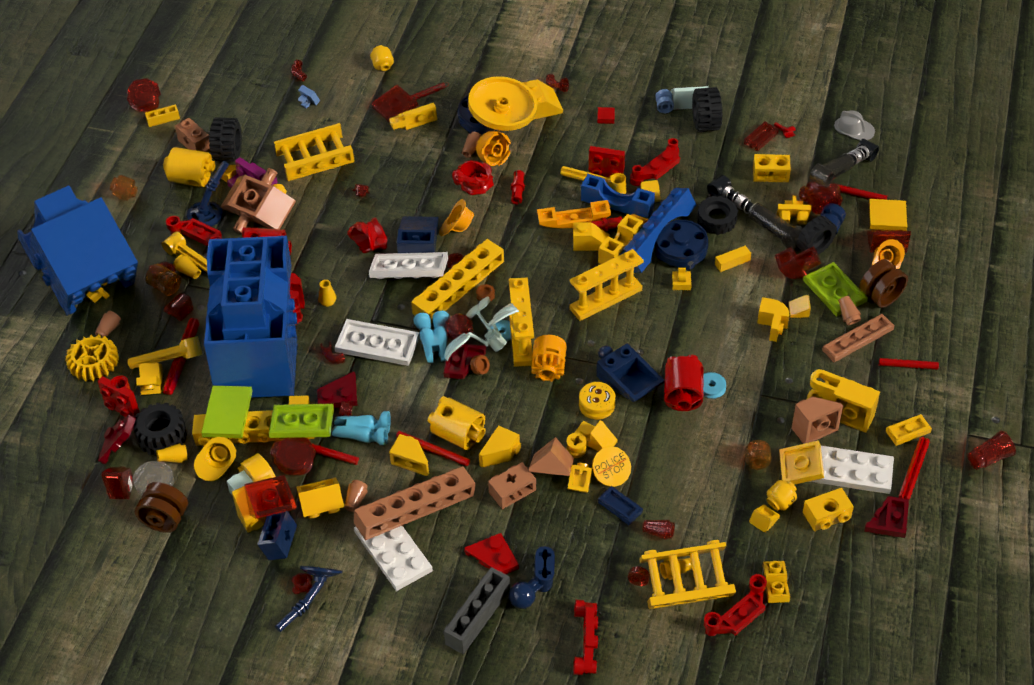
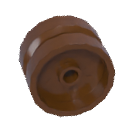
[859,259,908,308]
[134,482,189,533]

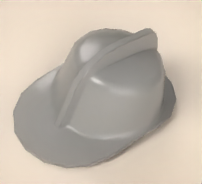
[834,110,875,140]

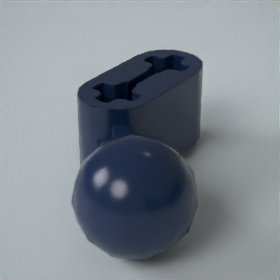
[508,546,555,609]

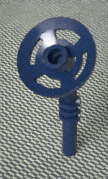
[187,161,229,226]
[275,566,343,632]

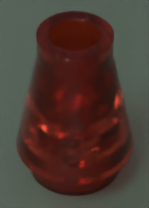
[643,520,675,540]

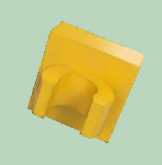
[672,268,692,290]

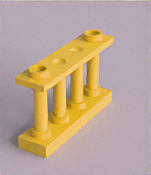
[274,123,354,181]
[570,249,644,321]
[509,278,534,367]
[639,540,736,610]

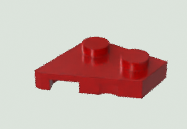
[464,533,519,574]

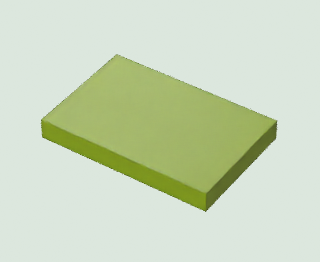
[803,262,868,317]
[201,386,253,438]
[269,404,334,438]

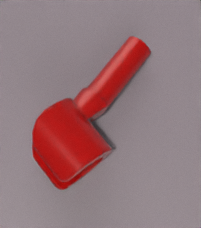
[774,122,796,138]

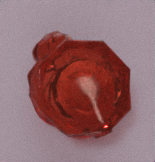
[127,78,161,112]
[799,178,843,214]
[270,437,316,475]

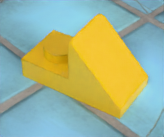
[574,420,617,452]

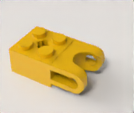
[807,369,880,433]

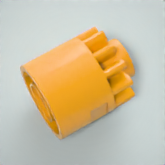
[531,335,567,382]

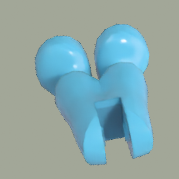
[413,311,450,363]
[332,411,391,446]

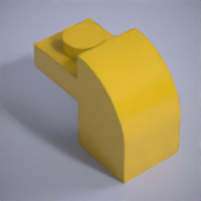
[757,297,789,342]
[136,362,163,395]
[238,453,279,486]

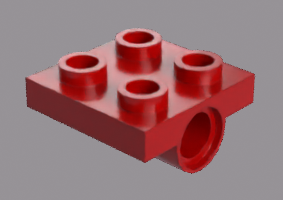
[588,146,625,178]
[97,375,140,418]

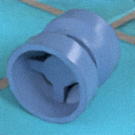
[655,89,674,113]

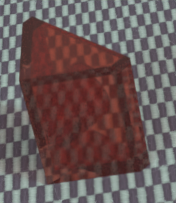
[867,230,911,253]
[244,475,297,519]

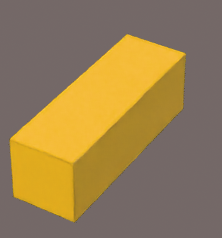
[145,104,180,127]
[715,245,751,272]

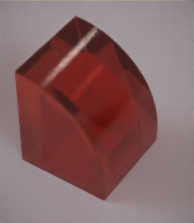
[164,293,194,321]

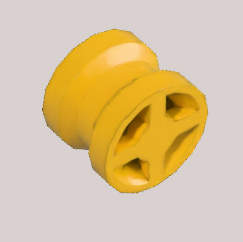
[566,433,586,458]

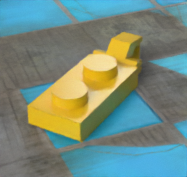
[389,103,438,130]

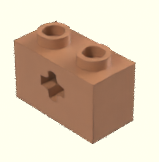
[175,118,210,152]
[488,462,536,509]

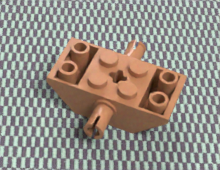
[221,168,296,234]

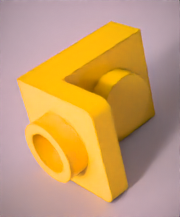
[567,463,593,493]

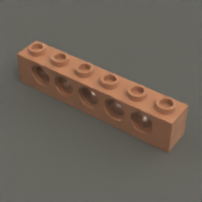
[354,466,475,541]

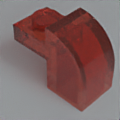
[775,246,821,279]

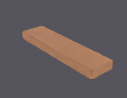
[822,314,894,363]

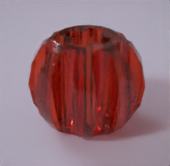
[445,313,473,340]

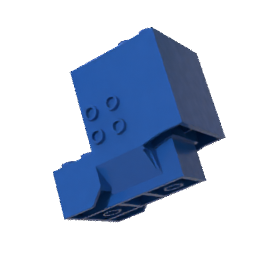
[18,186,138,316]
[204,236,298,397]

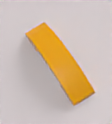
[537,200,611,228]

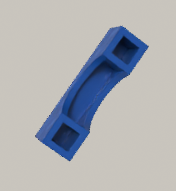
[581,174,655,219]

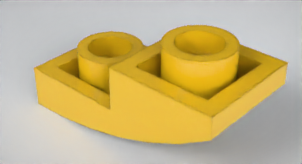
[763,561,790,603]

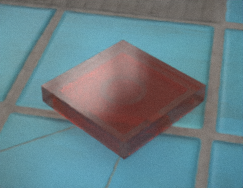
[371,85,419,123]

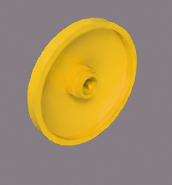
[468,77,537,131]

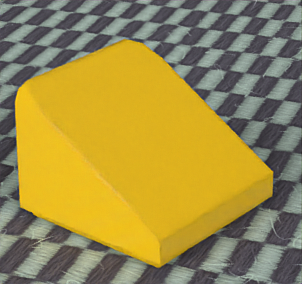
[221,165,237,182]
[640,180,661,202]
[788,295,811,318]
[749,505,780,532]

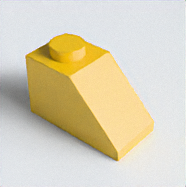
[573,222,609,251]
[479,425,521,467]
[389,434,429,476]

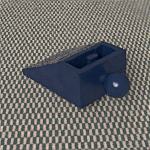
[596,343,665,402]

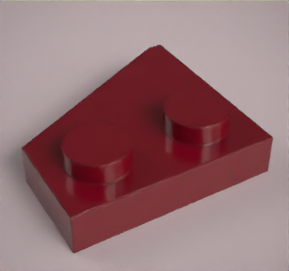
[444,344,486,379]
[317,372,358,408]
[98,415,136,464]
[864,496,909,538]

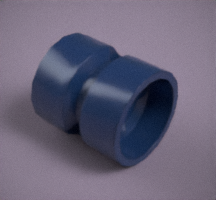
[820,203,846,234]

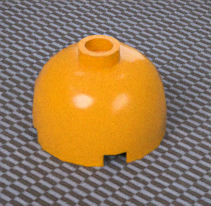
[476,131,511,166]

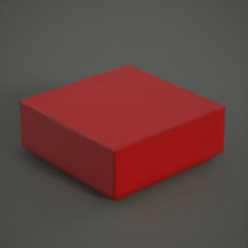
[597,107,615,124]

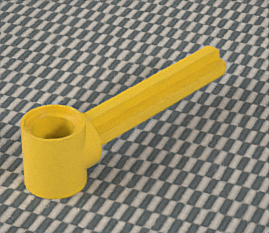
[560,166,626,194]
[161,231,207,272]
[128,336,203,369]

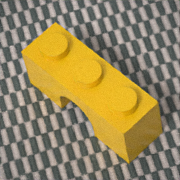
[598,214,643,264]

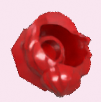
[452,160,494,195]
[347,218,388,254]

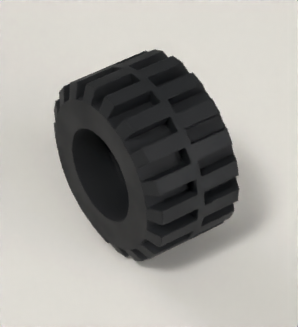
[692,87,723,132]
[209,117,242,162]
[133,402,187,456]

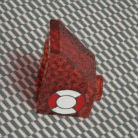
[101,466,134,499]

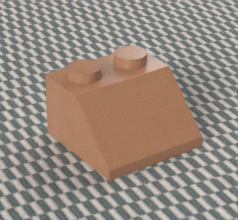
[792,397,843,444]

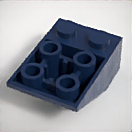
[397,216,439,253]

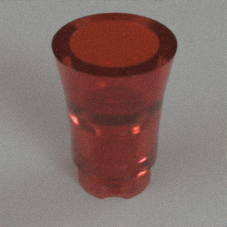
[967,431,1016,470]

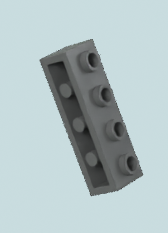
[443,567,510,655]

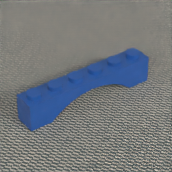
[619,188,697,273]

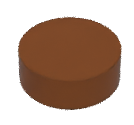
[476,284,495,301]
[470,355,490,375]

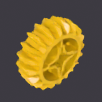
[65,334,119,382]

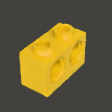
[753,154,791,182]

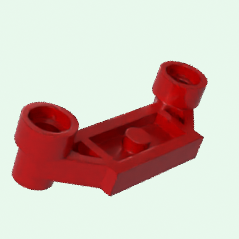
[630,138,680,186]
[165,216,222,246]
[704,574,767,636]
[573,599,598,675]

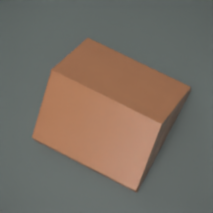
[529,437,574,476]

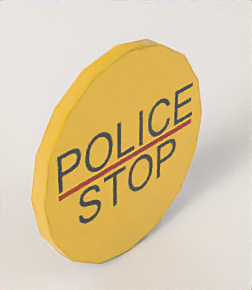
[592,446,631,487]

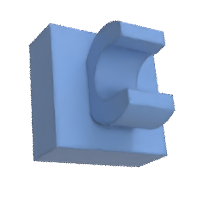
[298,85,320,108]

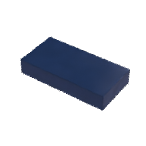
[598,486,643,525]

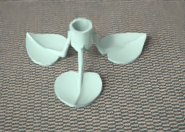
[444,296,519,361]

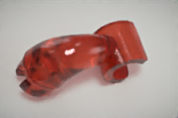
[545,74,569,92]
[320,342,345,364]

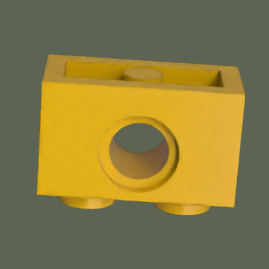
[803,488,854,531]

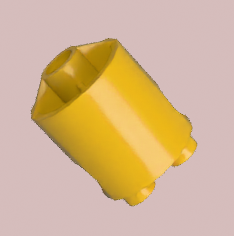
[163,147,215,187]
[427,396,486,450]

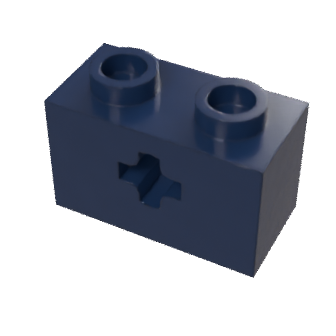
[258,510,297,560]

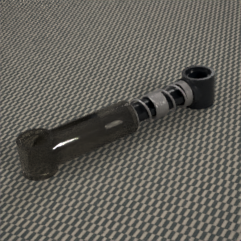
[809,138,879,188]
[707,175,803,250]

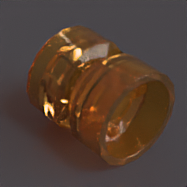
[145,263,181,296]

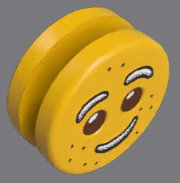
[579,382,615,420]

